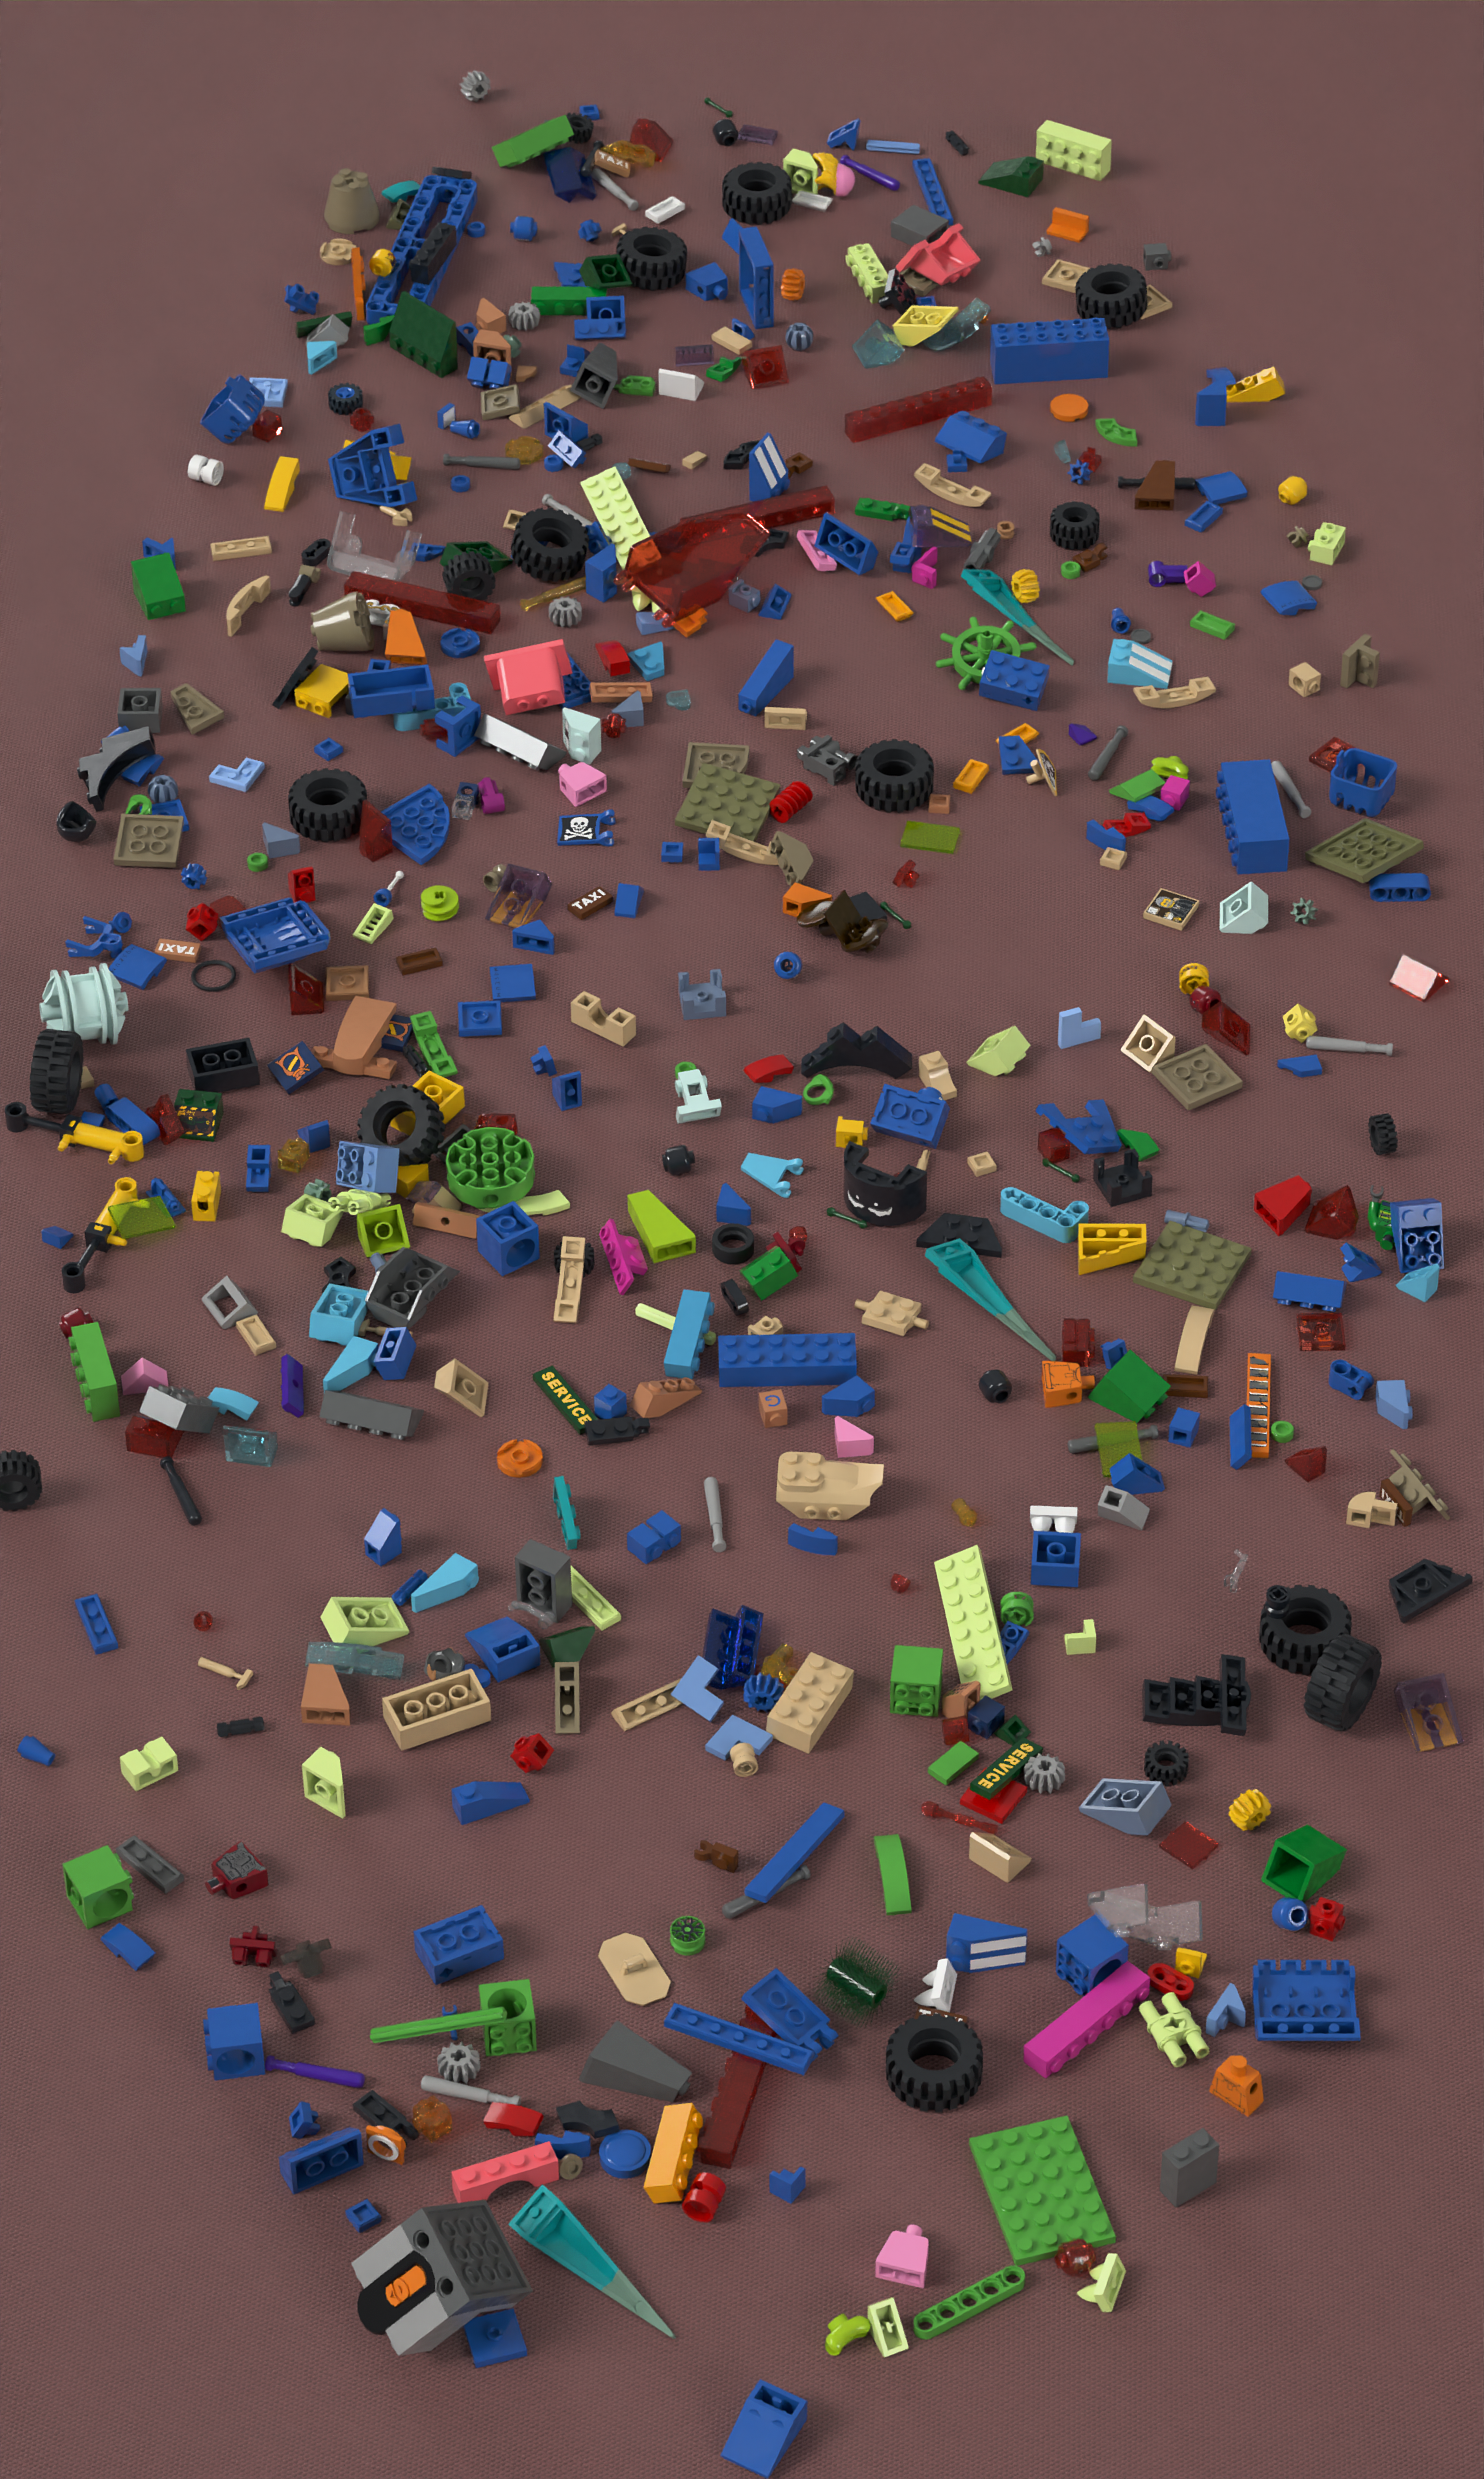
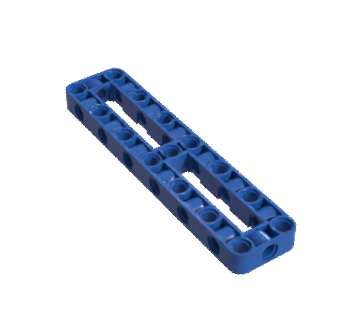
[366,175,478,325]

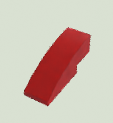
[595,640,630,676]

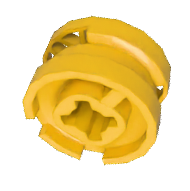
[1179,963,1209,995]

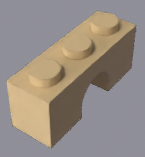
[571,991,636,1047]

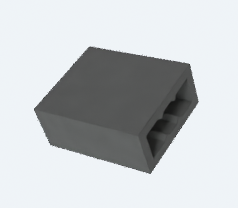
[890,205,949,246]
[1160,2128,1219,2207]

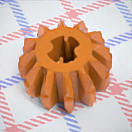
[781,268,805,301]

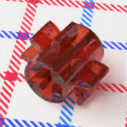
[350,408,374,432]
[601,713,627,738]

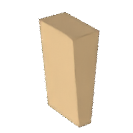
[682,451,707,470]
[81,1066,94,1089]

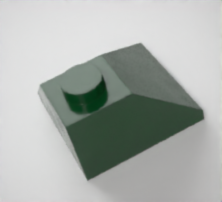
[538,1626,596,1667]

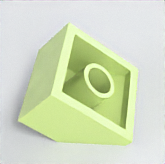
[783,148,818,195]
[966,1026,1031,1076]
[281,1194,344,1247]
[302,1747,346,1819]

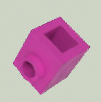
[1184,561,1216,597]
[1161,775,1190,811]

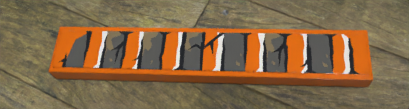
[1246,1353,1271,1458]

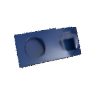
[456,322,479,357]

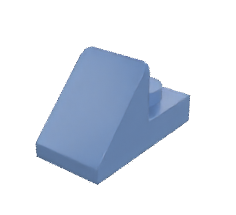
[120,635,148,676]
[1206,1983,1246,2037]

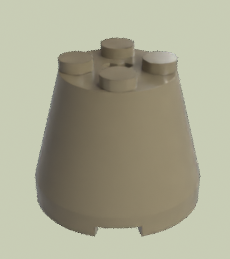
[324,168,380,234]
[310,591,375,652]

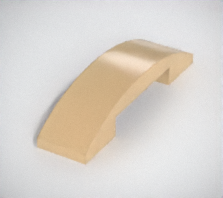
[914,463,991,507]
[227,575,271,637]
[1133,677,1216,708]
[705,820,779,865]
[553,1236,586,1324]
[1174,1305,1214,1375]

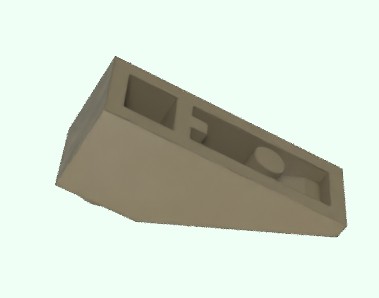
[555,1662,580,1734]

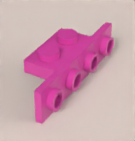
[599,1218,648,1295]

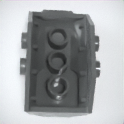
[365,1247,460,1328]

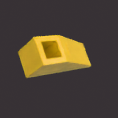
[1226,366,1285,402]

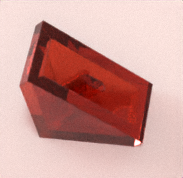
[1285,1446,1327,1483]

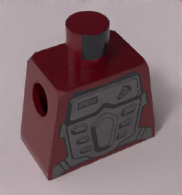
[205,1841,268,1899]

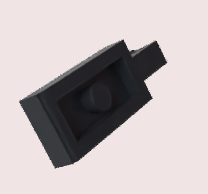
[584,1416,650,1446]
[269,1971,315,2034]

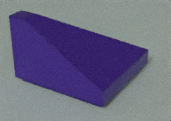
[1069,723,1097,746]

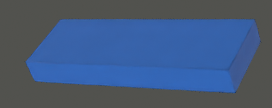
[1230,1404,1252,1470]
[75,1594,118,1655]

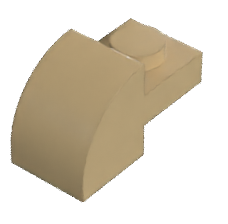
[1346,1492,1398,1528]

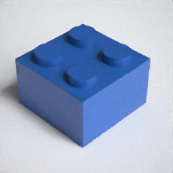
[1031,1531,1081,1587]

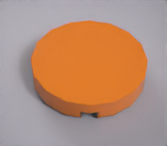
[1050,394,1088,422]
[497,1439,543,1478]

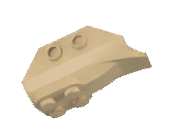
[776,1452,884,1520]

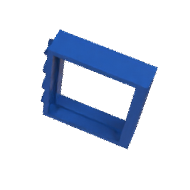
[739,226,774,330]

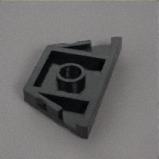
[272,647,319,709]
[916,1213,1002,1258]
[1388,1559,1473,1624]

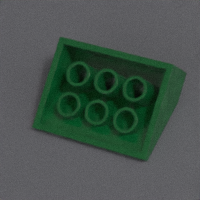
[389,291,458,378]

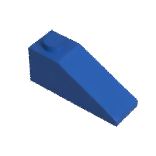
[451,1781,530,1825]

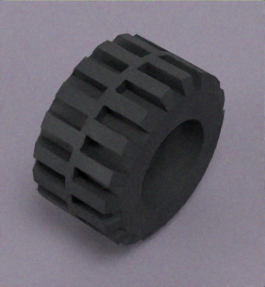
[1050,501,1100,550]
[442,551,496,606]
[0,1450,42,1511]

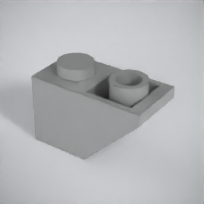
[1098,1485,1150,1531]

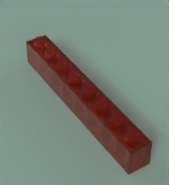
[845,376,992,443]
[680,485,835,548]
[344,571,501,635]
[697,2004,777,2169]

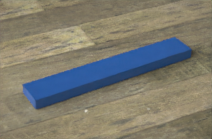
[912,158,953,225]
[744,1802,845,1903]
[664,2003,814,2075]

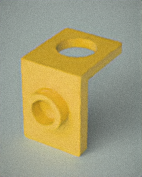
[1175,1947,1207,1979]

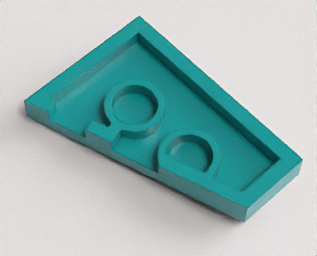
[552,1476,581,1550]

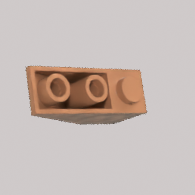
[630,1377,702,1418]

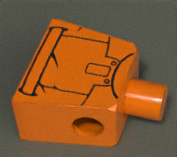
[1041,1361,1095,1408]
[1209,2055,1264,2117]

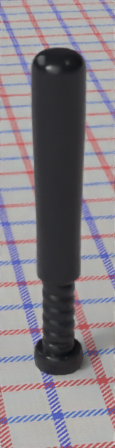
[581,140,604,178]
[1118,476,1196,490]
[160,1456,202,1526]

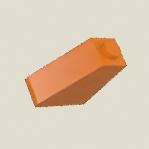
[385,609,427,665]

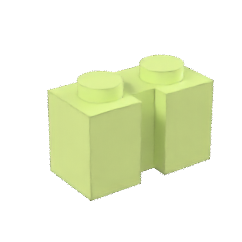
[120,1737,178,1791]

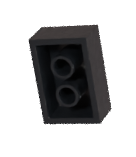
[185,1038,260,1093]

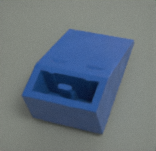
[1390,1198,1444,1273]
[465,1616,540,1682]
[721,2379,807,2479]

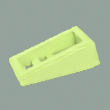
[353,903,394,944]

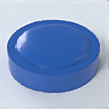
[599,2130,651,2179]

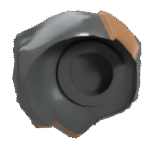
[424,1647,465,1681]

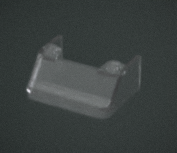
[327,511,422,587]
[1087,1883,1203,1950]

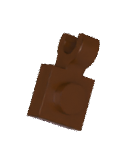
[785,452,813,479]
[1073,543,1108,572]
[694,1840,738,1873]

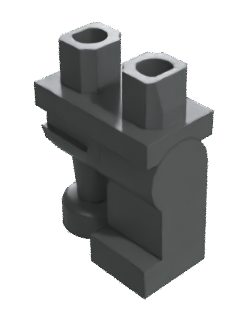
[797,735,858,786]

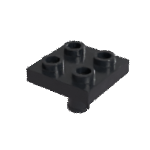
[878,269,916,316]

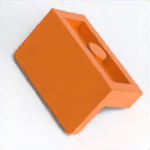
[1046,207,1089,243]

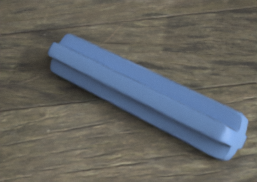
[866,140,920,154]

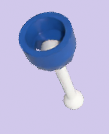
[374,871,404,907]

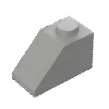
[305,314,350,347]

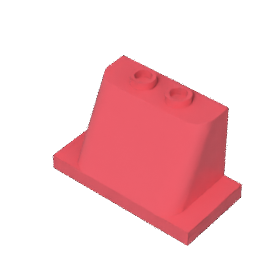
[895,223,981,286]
[484,639,572,715]

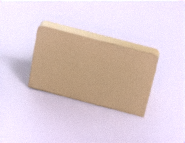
[765,707,807,730]

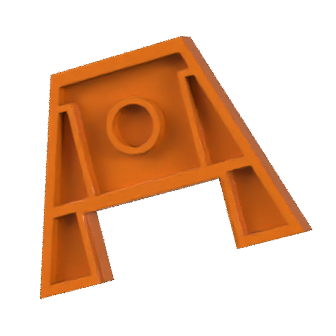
[351,247,366,321]

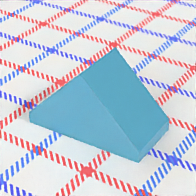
[307,341,337,375]
[1396,1264,1440,1302]

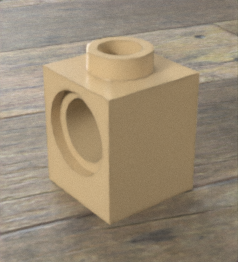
[1289,662,1321,697]

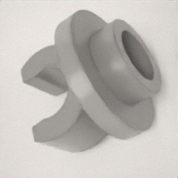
[1032,237,1052,257]

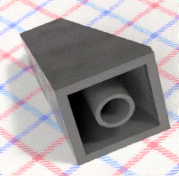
[570,342,618,409]
[578,2021,692,2102]

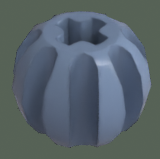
[785,323,813,351]
[148,775,178,804]

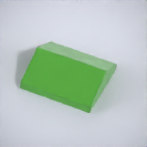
[1109,769,1166,802]

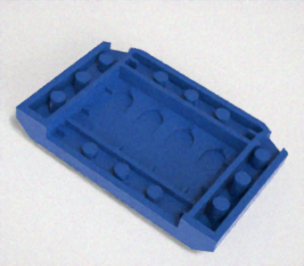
[219,897,331,974]

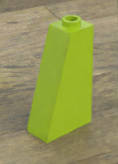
[627,1190,696,1263]

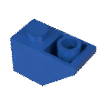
[364,1508,402,1567]

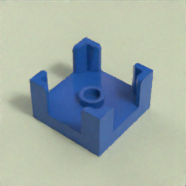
[435,696,481,757]

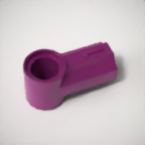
[478,777,505,814]

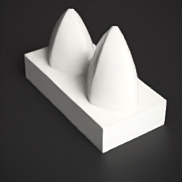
[1030,1506,1077,1533]
[914,1959,957,2012]

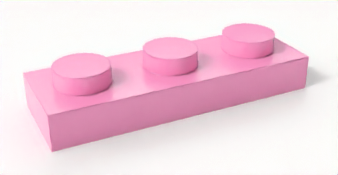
[796,530,837,572]

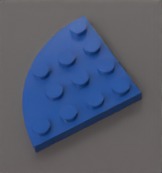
[367,783,450,865]

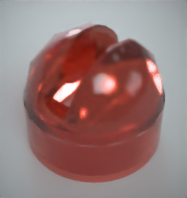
[789,1226,807,1242]
[890,1573,911,1593]
[193,1611,213,1631]

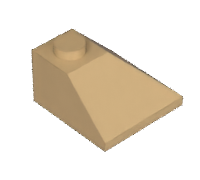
[434,1359,489,1417]

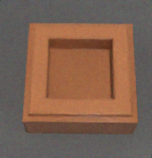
[929,794,950,814]

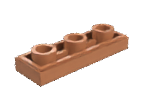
[413,1202,480,1239]

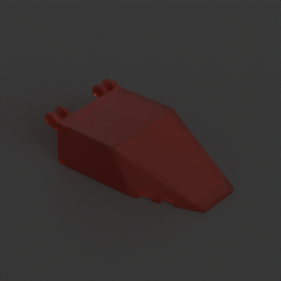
[613,510,770,628]

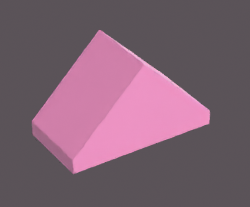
[121,1357,168,1395]
[834,1416,874,1458]

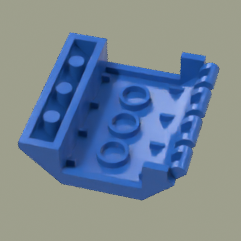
[1252,1960,1361,2041]

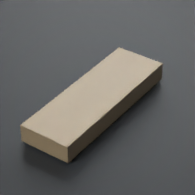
[210,536,272,561]

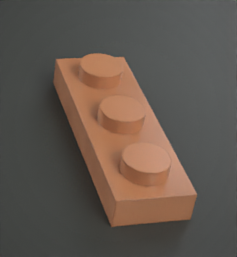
[589,682,653,703]

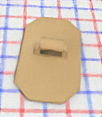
[598,1933,671,2006]

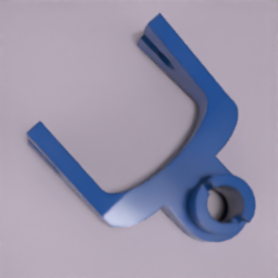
[65,916,123,958]

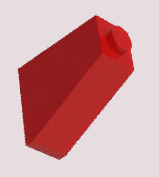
[1254,1175,1312,1236]

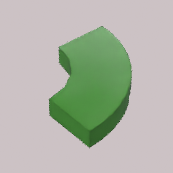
[1095,418,1137,446]

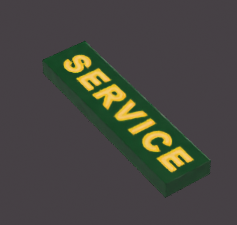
[533,1365,598,1435]
[969,1737,1043,1800]

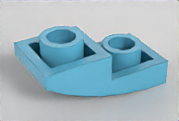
[208,1387,259,1421]

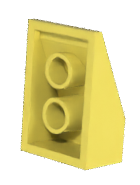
[893,306,959,347]

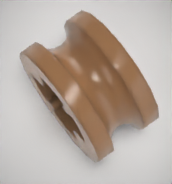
[997,521,1015,540]

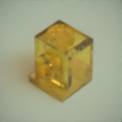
[277,1138,310,1173]

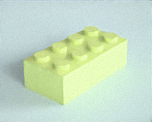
[1036,120,1112,181]

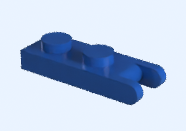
[574,318,626,340]

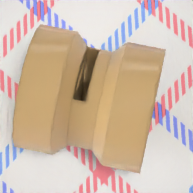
[730,1743,758,1777]

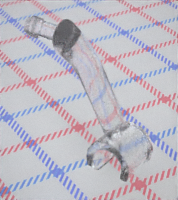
[1224,1549,1248,1593]
[508,1601,555,1629]

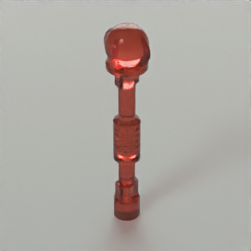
[921,1801,998,1835]

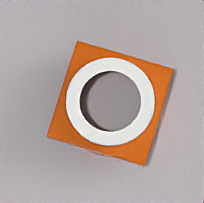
[366,2125,406,2165]

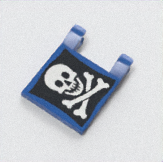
[557,809,616,847]

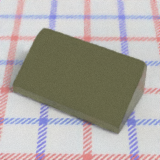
[386,199,411,230]

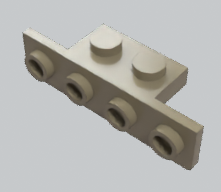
[1388,1449,1451,1521]

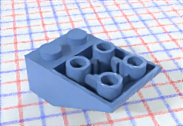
[336,1141,400,1193]

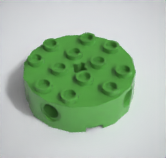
[446,1127,535,1209]

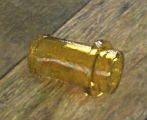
[951,1498,977,1527]

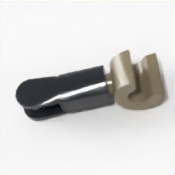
[288,564,321,607]

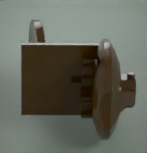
[796,890,888,953]

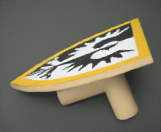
[1026,749,1057,796]

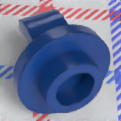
[108,912,132,933]

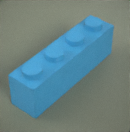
[664,1289,715,1379]

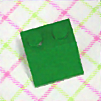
[739,1246,798,1301]

